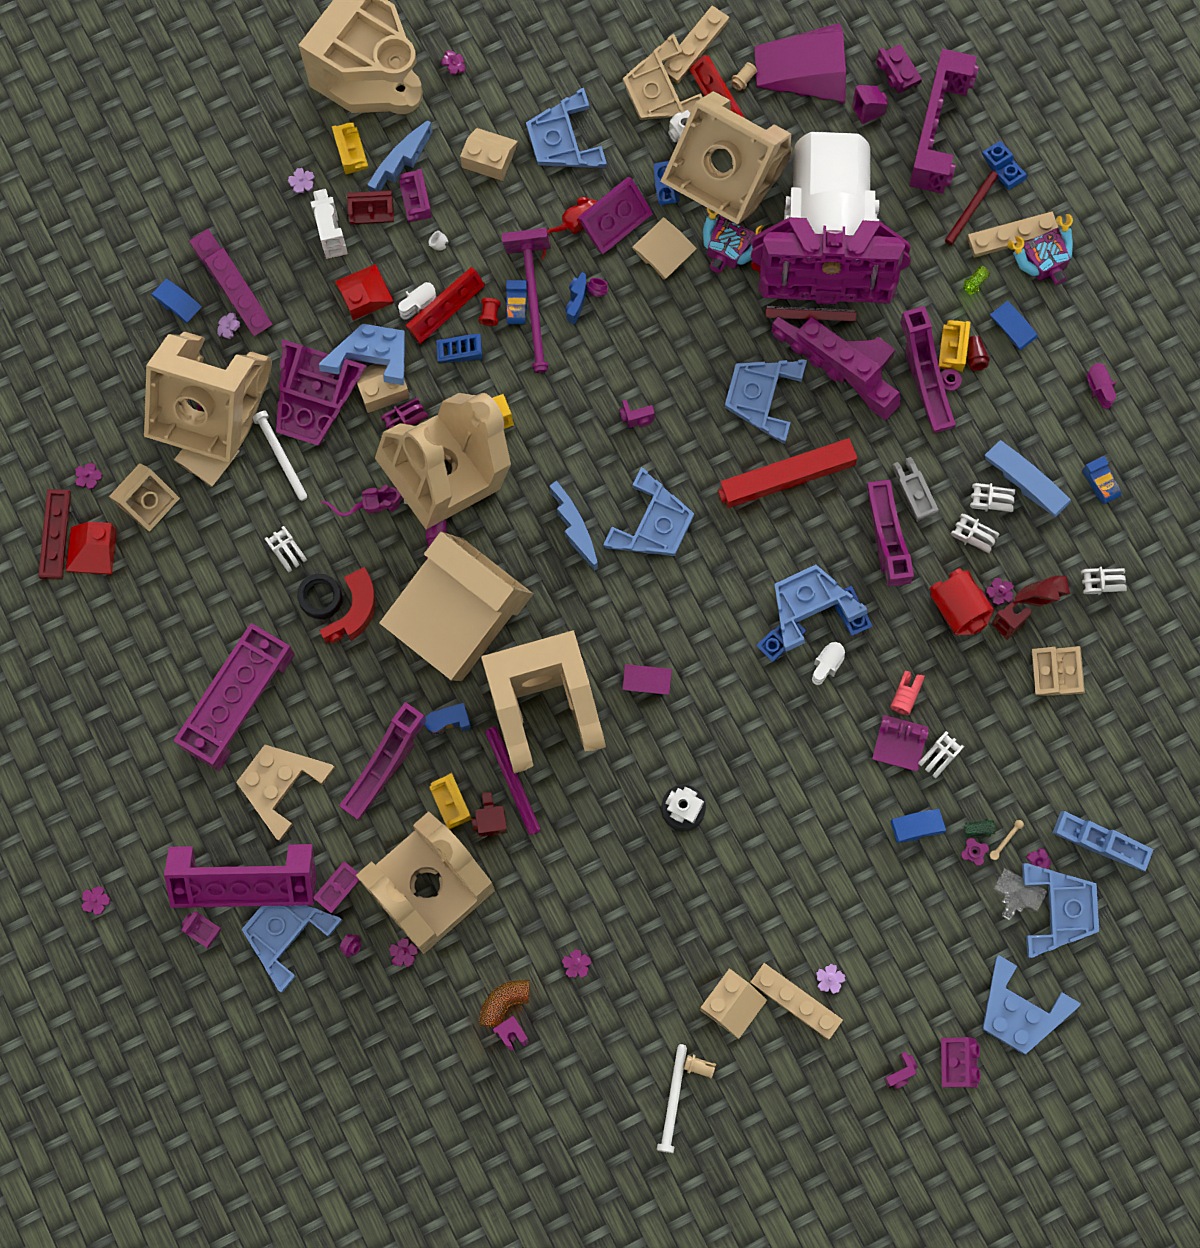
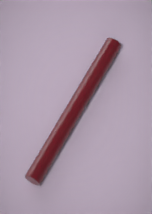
[945,171,998,245]

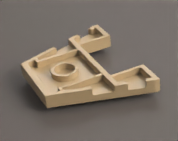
[622,34,703,120]
[237,745,335,842]

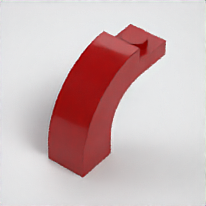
[319,567,376,644]

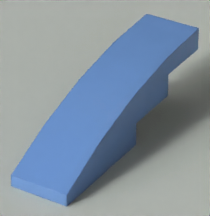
[367,121,433,192]
[985,440,1071,517]
[549,481,598,571]
[1052,811,1154,871]

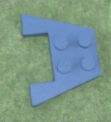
[526,88,607,168]
[319,324,405,385]
[725,359,807,444]
[603,467,694,556]
[775,565,868,652]
[1022,863,1099,958]
[242,905,343,993]
[982,955,1081,1055]

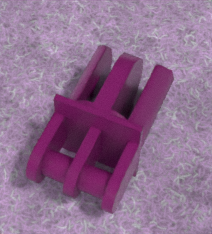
[1086,363,1117,409]
[381,398,428,429]

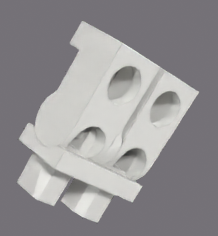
[311,189,348,259]

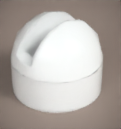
[429,231,448,251]

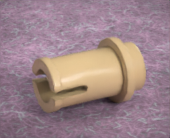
[731,62,757,91]
[683,1054,716,1078]

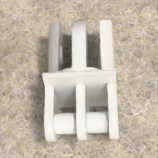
[398,282,436,320]
[970,483,1015,512]
[951,514,999,553]
[265,526,307,573]
[1081,567,1127,595]
[812,642,845,685]
[918,731,964,778]

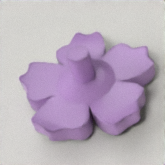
[288,168,315,194]
[217,313,240,339]
[816,964,845,994]

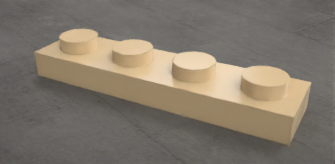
[664,6,729,84]
[967,211,1058,258]
[750,963,843,1040]

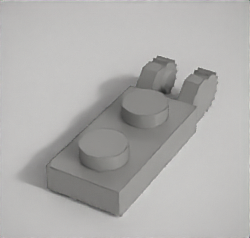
[893,457,939,522]

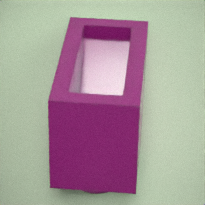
[852,85,888,125]

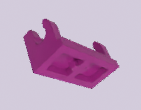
[399,169,432,223]
[622,664,672,695]
[313,861,359,914]
[493,1016,530,1051]

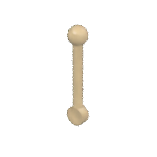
[990,820,1024,860]

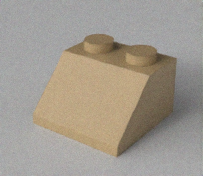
[460,128,518,181]
[357,364,410,413]
[109,463,180,532]
[700,968,767,1039]

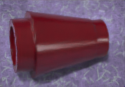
[967,336,990,371]

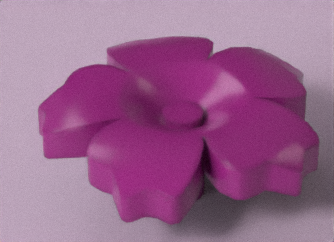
[440,50,466,75]
[75,462,102,490]
[986,578,1014,606]
[1026,848,1051,869]
[81,886,110,915]
[389,938,418,967]
[562,949,591,978]

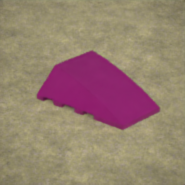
[754,23,846,104]
[276,339,367,446]

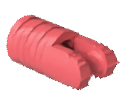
[890,671,925,715]

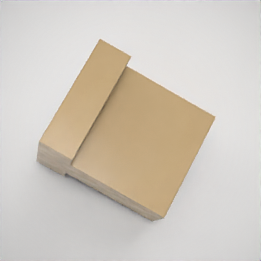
[379,532,533,681]

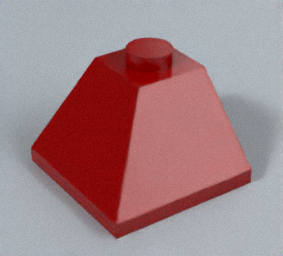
[335,264,394,320]
[66,522,117,575]

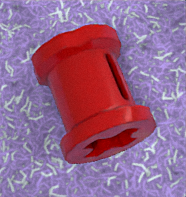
[478,298,501,326]

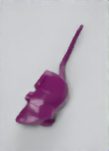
[321,485,403,517]

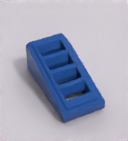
[436,334,483,363]

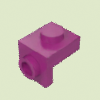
[619,399,655,428]
[181,911,222,949]
[884,1051,918,1089]

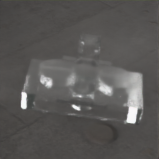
[993,868,1047,920]

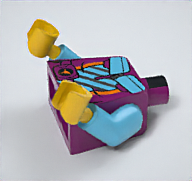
[703,208,764,273]
[1007,214,1073,285]

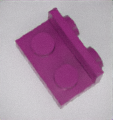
[876,44,922,94]
[941,1037,981,1088]

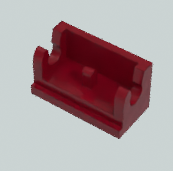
[347,191,394,225]
[991,601,1032,640]

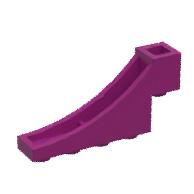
[188,229,273,336]
[900,306,956,434]
[771,317,895,384]
[796,317,901,420]
[867,480,914,587]
[339,702,427,821]

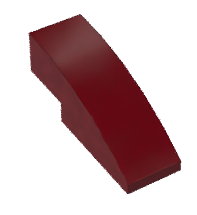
[1015,575,1070,607]

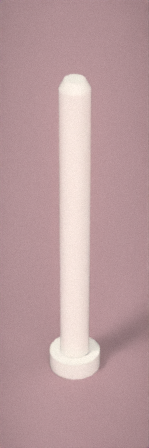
[252,411,307,501]
[657,1044,687,1153]

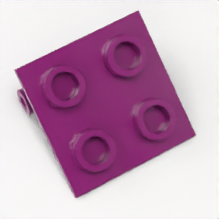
[872,715,929,772]

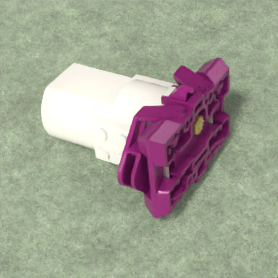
[751,132,911,306]

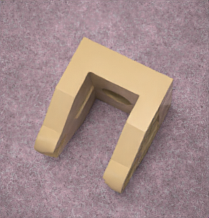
[299,0,423,114]
[660,91,793,224]
[144,332,272,463]
[375,393,511,530]
[481,630,606,773]
[356,812,495,954]

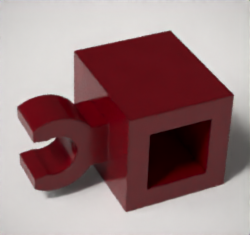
[472,792,508,837]

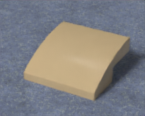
[632,217,697,279]
[174,448,239,487]
[1032,646,1085,695]

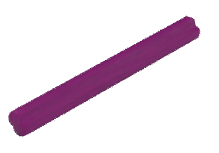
[485,726,540,835]

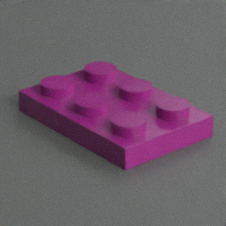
[578,177,653,254]

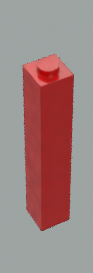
[717,438,858,509]

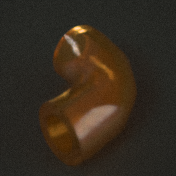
[479,979,530,1027]

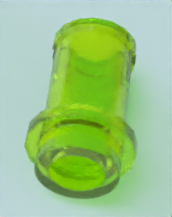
[963,266,990,294]

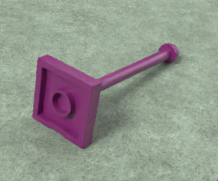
[501,228,551,373]

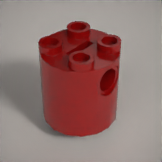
[929,568,994,635]

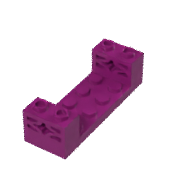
[909,49,979,194]
[173,623,295,772]
[164,844,317,908]

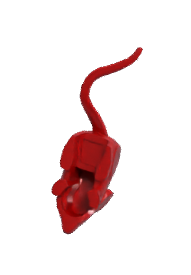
[541,197,598,259]

